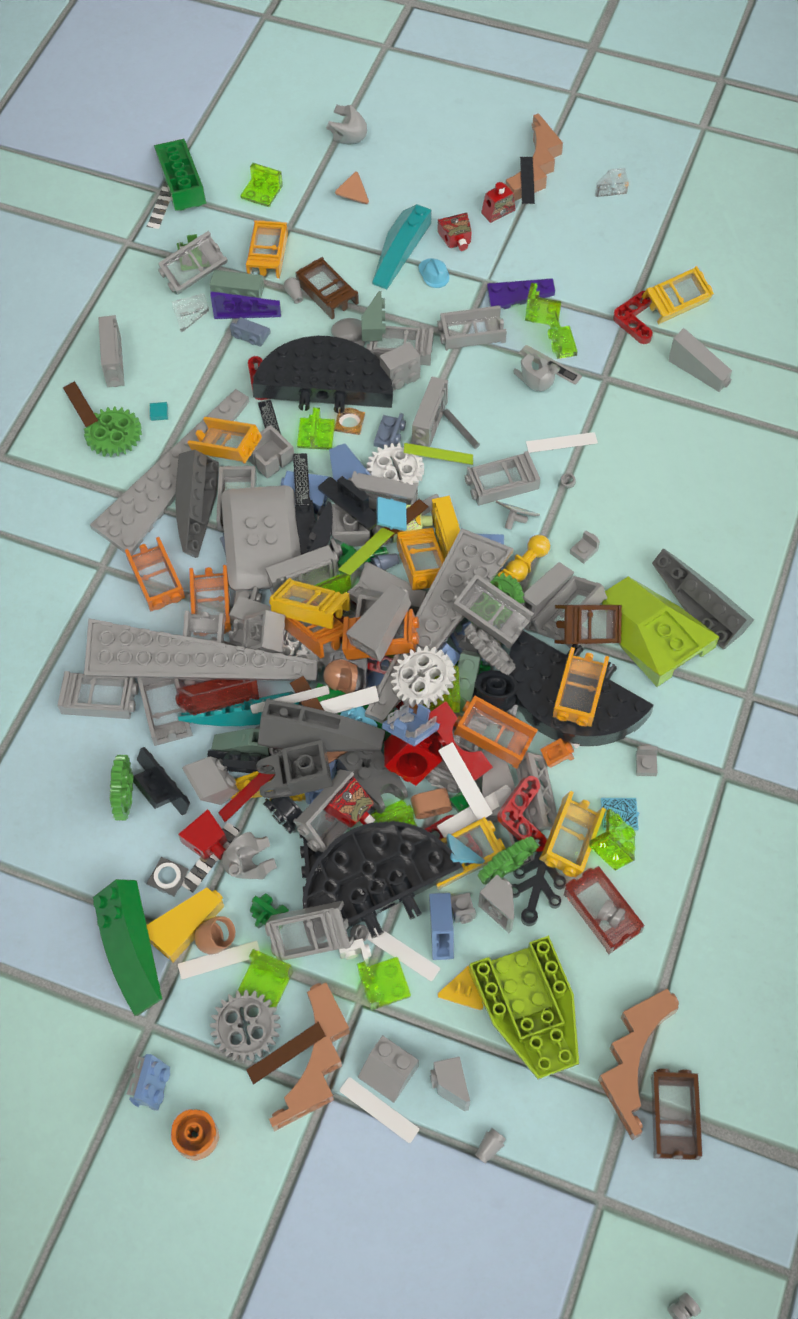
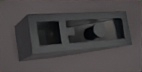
[295,500,315,555]

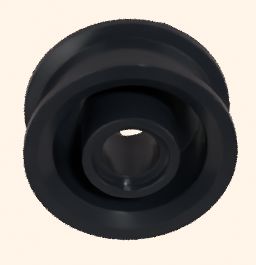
[473,670,518,711]
[263,796,303,834]

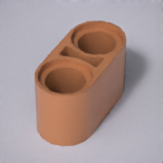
[410,788,452,819]

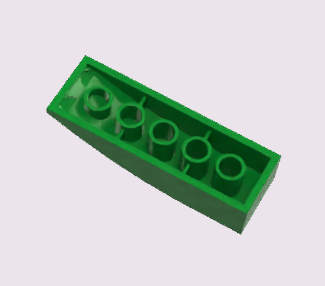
[154,139,206,211]
[93,879,162,1016]

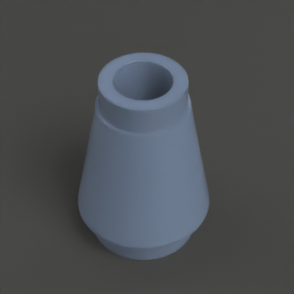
[371,553,399,571]

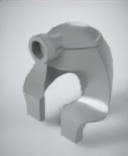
[326,105,367,144]
[513,349,560,391]
[222,832,277,879]

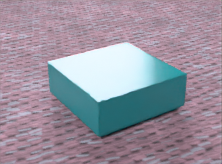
[150,402,168,421]

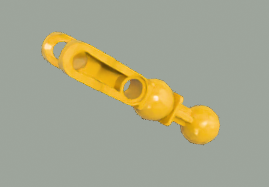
[480,535,551,614]

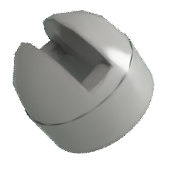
[561,473,576,488]
[350,924,369,942]

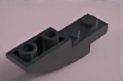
[303,501,333,575]

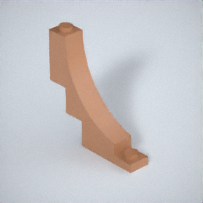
[505,113,563,201]
[269,983,350,1132]
[598,988,679,1140]

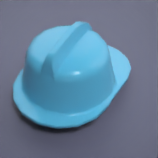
[418,258,450,288]

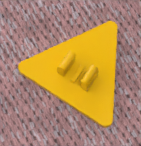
[438,965,483,1010]

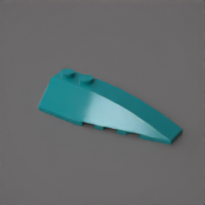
[372,204,431,290]
[176,691,299,726]

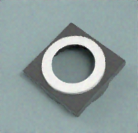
[147,857,189,897]

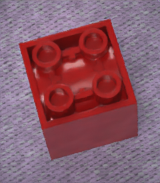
[384,733,442,786]

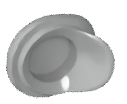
[331,318,365,347]

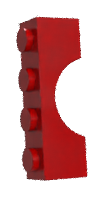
[428,701,493,781]

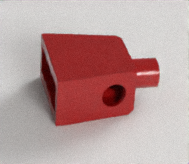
[178,809,227,860]

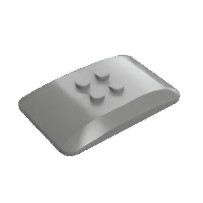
[221,485,303,591]

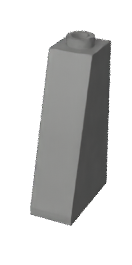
[668,328,732,392]
[359,562,426,616]
[521,562,574,631]
[346,584,411,662]
[482,749,520,823]

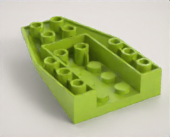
[602,576,719,687]
[469,935,579,1080]

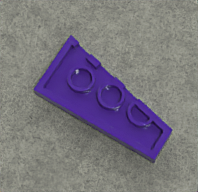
[487,278,555,310]
[210,291,281,319]

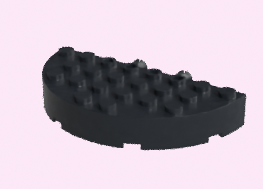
[253,335,393,413]
[509,631,654,746]
[302,821,464,944]

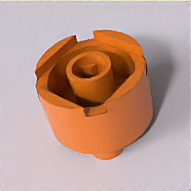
[171,1109,219,1161]

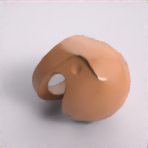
[324,659,358,694]
[194,916,235,955]

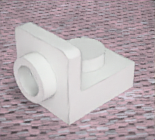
[339,938,371,964]

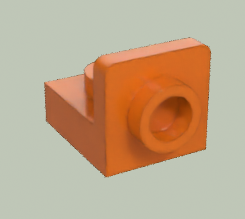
[540,738,574,768]

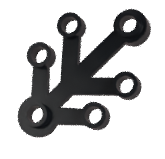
[511,851,566,926]

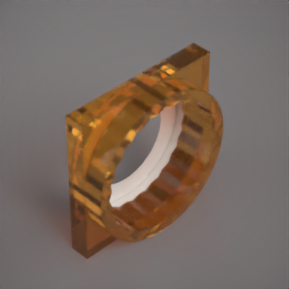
[334,408,365,435]

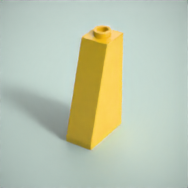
[147,887,224,963]

